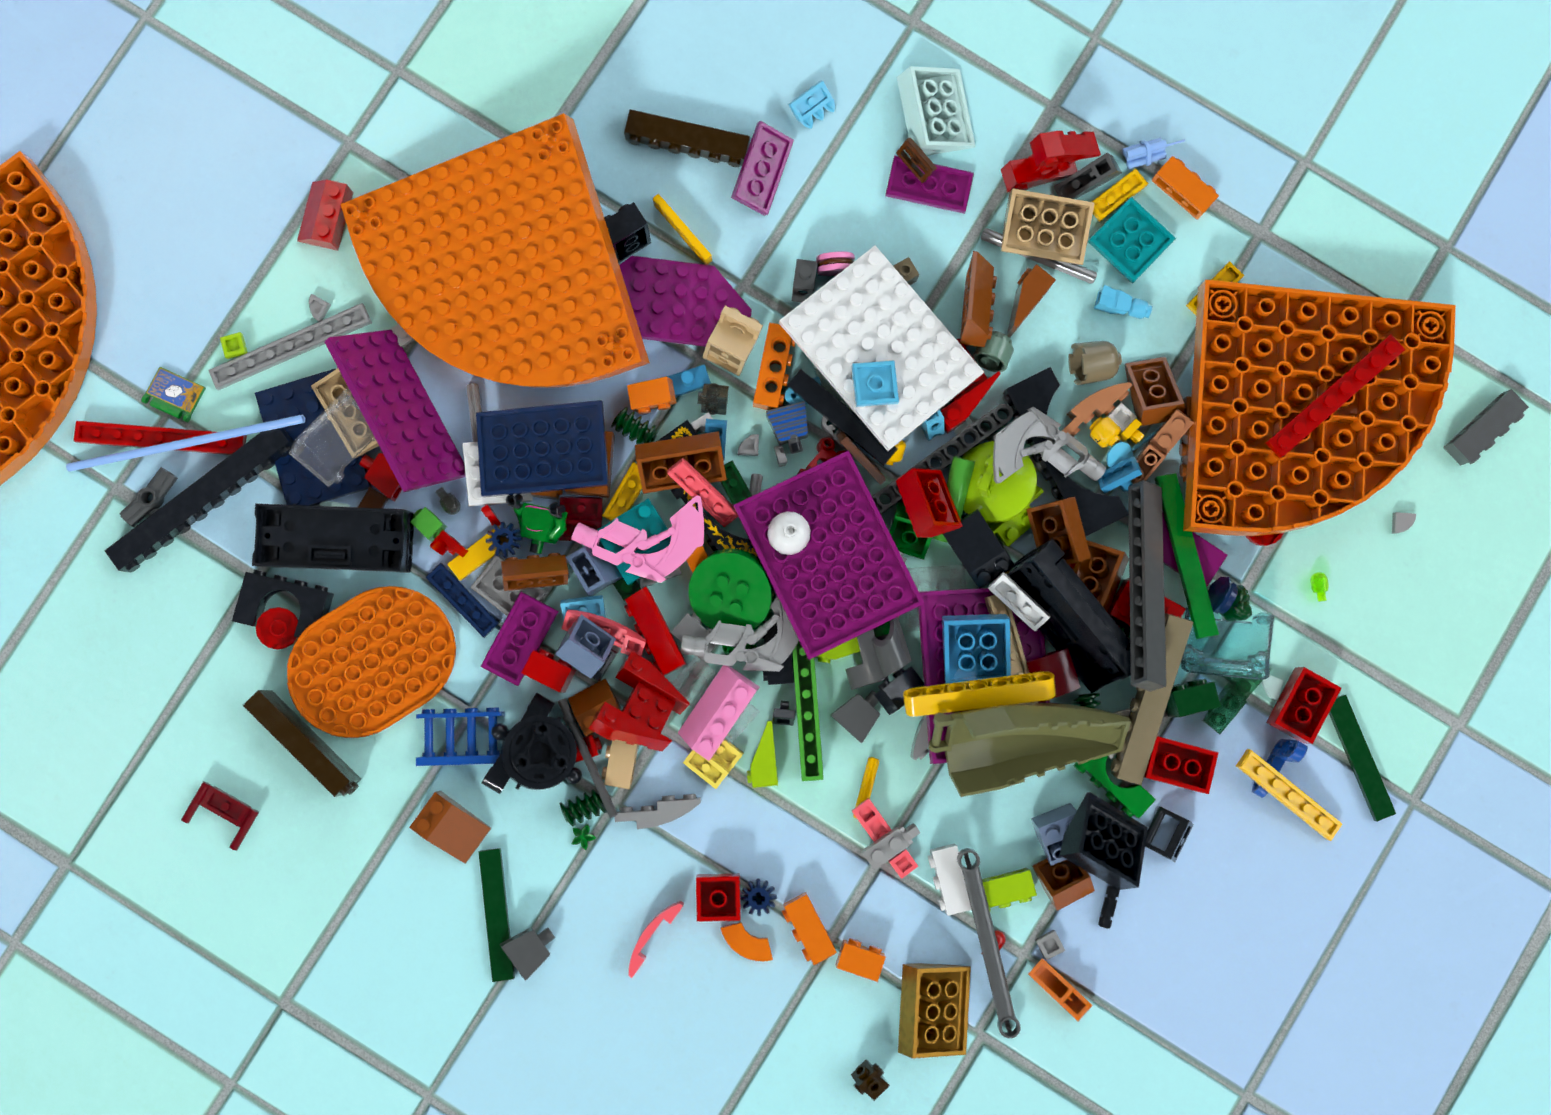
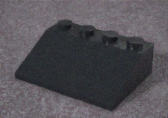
[1060,792,1148,890]

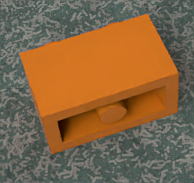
[627,376,677,414]
[835,938,886,982]

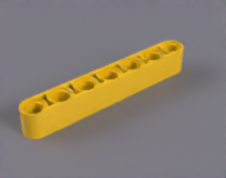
[903,671,1056,717]

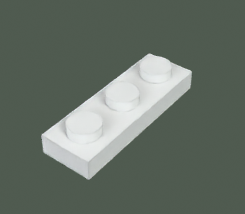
[988,572,1050,631]

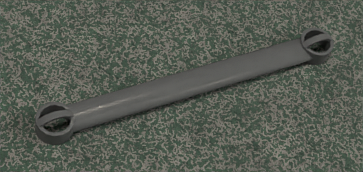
[957,848,1021,1038]

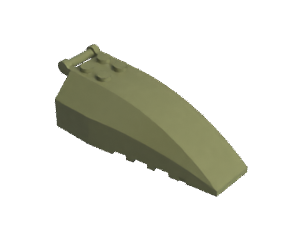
[928,703,1131,797]

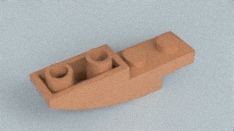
[1062,382,1132,437]
[1131,409,1194,484]

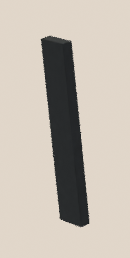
[787,369,898,466]

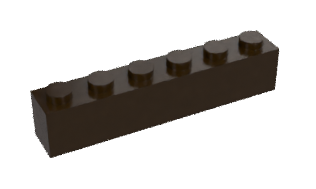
[624,109,750,167]

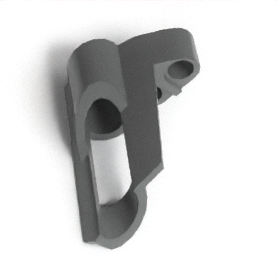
[845,617,912,690]

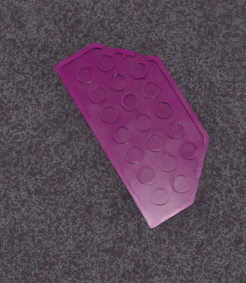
[619,256,752,347]

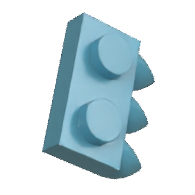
[788,81,835,129]
[560,595,606,622]

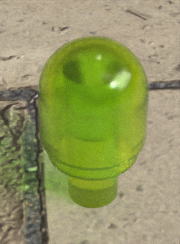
[1310,572,1329,602]

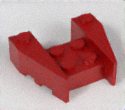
[1000,131,1101,192]
[941,338,1001,434]
[588,651,690,752]

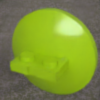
[962,441,1037,523]

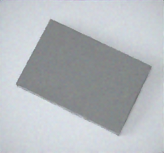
[470,556,547,616]

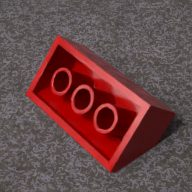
[624,587,687,676]

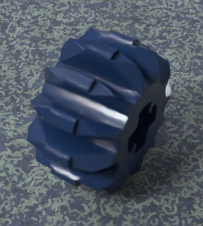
[486,522,523,558]
[740,878,777,916]

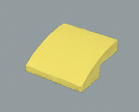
[683,739,744,789]

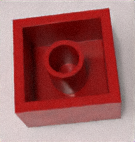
[521,648,577,693]
[696,873,741,922]

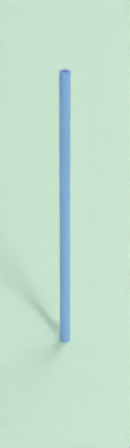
[66,415,305,472]

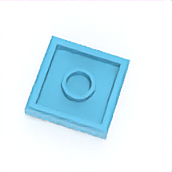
[851,361,899,407]

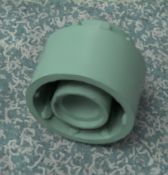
[973,331,1014,372]

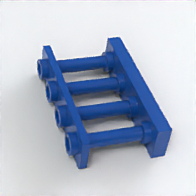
[416,707,505,766]

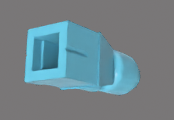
[1094,285,1152,319]

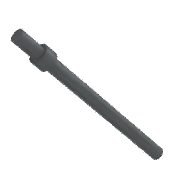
[558,698,618,818]

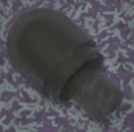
[436,487,461,515]

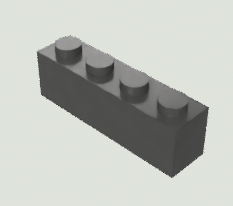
[1443,389,1529,466]

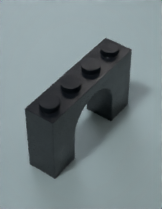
[232,569,334,638]

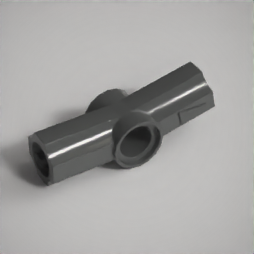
[119,467,178,527]

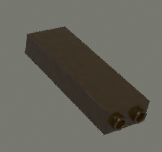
[243,690,361,797]

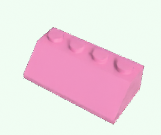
[678,665,760,761]

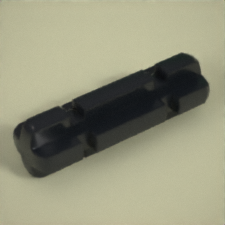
[1098,886,1120,929]

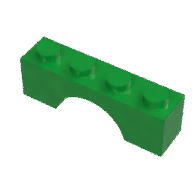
[1073,756,1156,818]

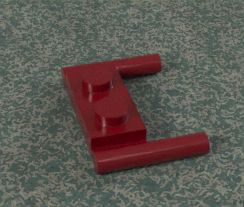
[181,781,259,851]

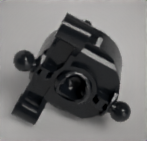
[481,693,582,794]

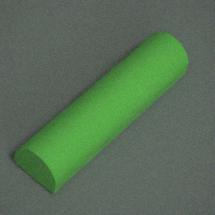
[933,456,975,543]

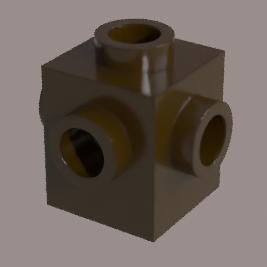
[851,1059,890,1101]

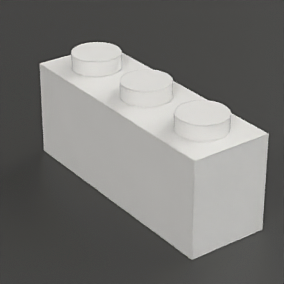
[928,844,972,916]

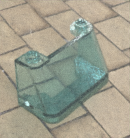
[1181,608,1274,680]

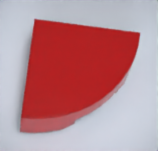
[481,504,501,526]

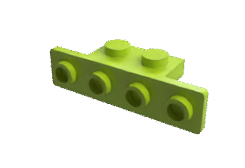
[988,486,1044,547]

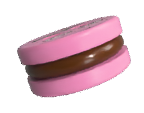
[816,252,855,276]

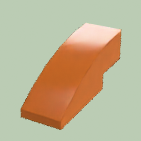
[1028,958,1093,1022]

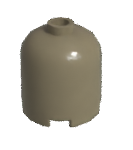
[1068,341,1122,385]

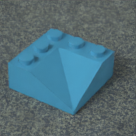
[942,614,1011,684]

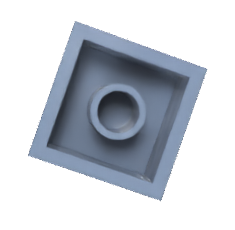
[556,614,616,679]

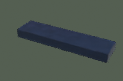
[426,563,500,638]

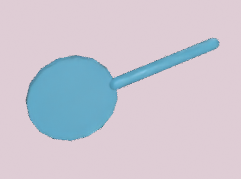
[1106,428,1159,468]

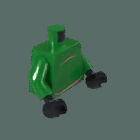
[506,494,568,554]

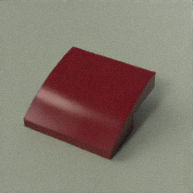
[559,496,603,541]
[1026,647,1081,703]

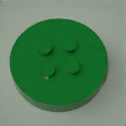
[688,549,775,629]

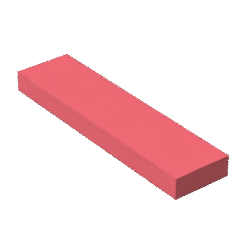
[667,458,738,527]

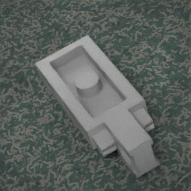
[862,823,920,870]

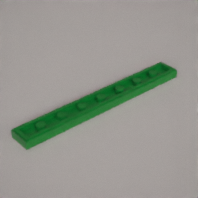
[1154,473,1219,640]

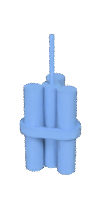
[1122,137,1185,169]

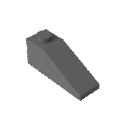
[1054,153,1122,199]

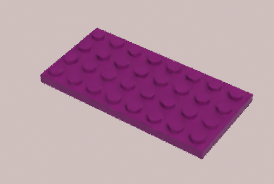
[324,329,465,492]

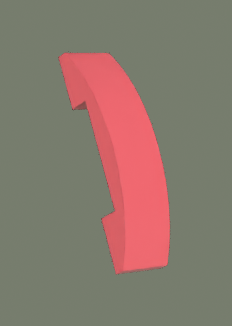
[561,609,647,657]
[852,798,918,879]
[628,901,684,978]

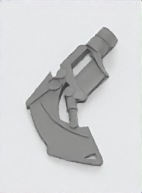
[993,407,1106,483]
[681,597,799,671]

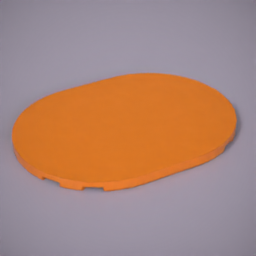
[287,586,456,738]

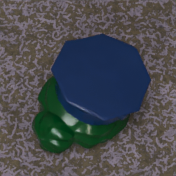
[1208,577,1252,622]

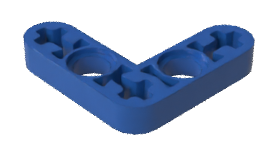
[1252,739,1308,798]

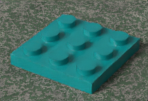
[1088,197,1176,284]
[597,498,671,585]

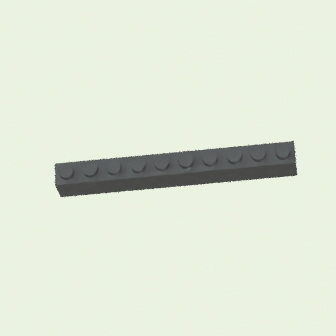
[1128,480,1166,691]

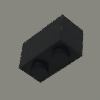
[874,666,924,715]

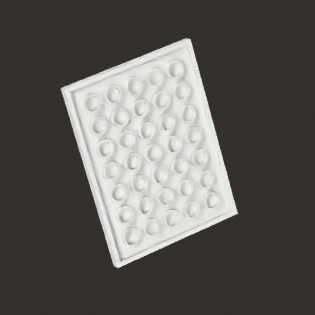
[779,245,984,451]

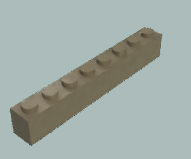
[1111,613,1193,785]

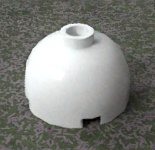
[767,511,811,555]

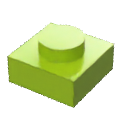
[220,332,248,359]

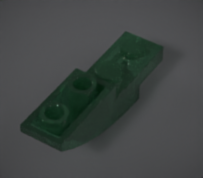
[1202,655,1272,735]

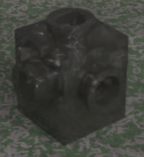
[698,383,729,415]

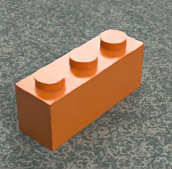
[1151,156,1219,220]
[782,892,837,965]

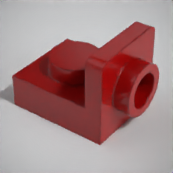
[430,530,468,557]
[575,734,602,763]

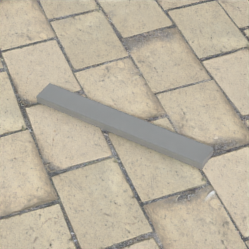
[208,303,372,390]

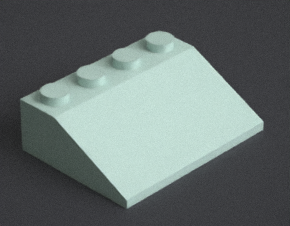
[897,66,975,155]

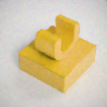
[1119,418,1144,444]

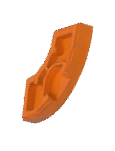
[721,922,773,961]

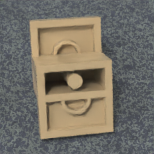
[703,306,763,376]

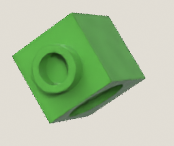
[410,507,447,542]

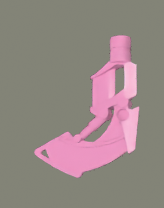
[571,495,704,583]

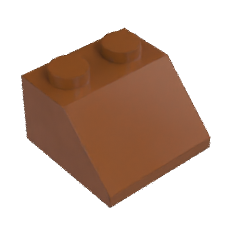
[568,678,622,736]
[1032,858,1095,911]

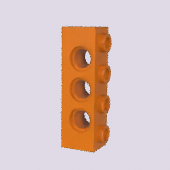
[753,322,795,410]

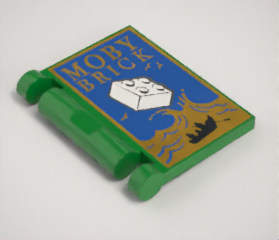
[141,367,206,423]

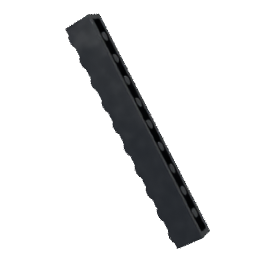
[104,427,296,572]

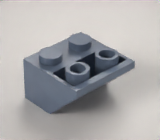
[566,541,623,596]
[1031,803,1077,865]

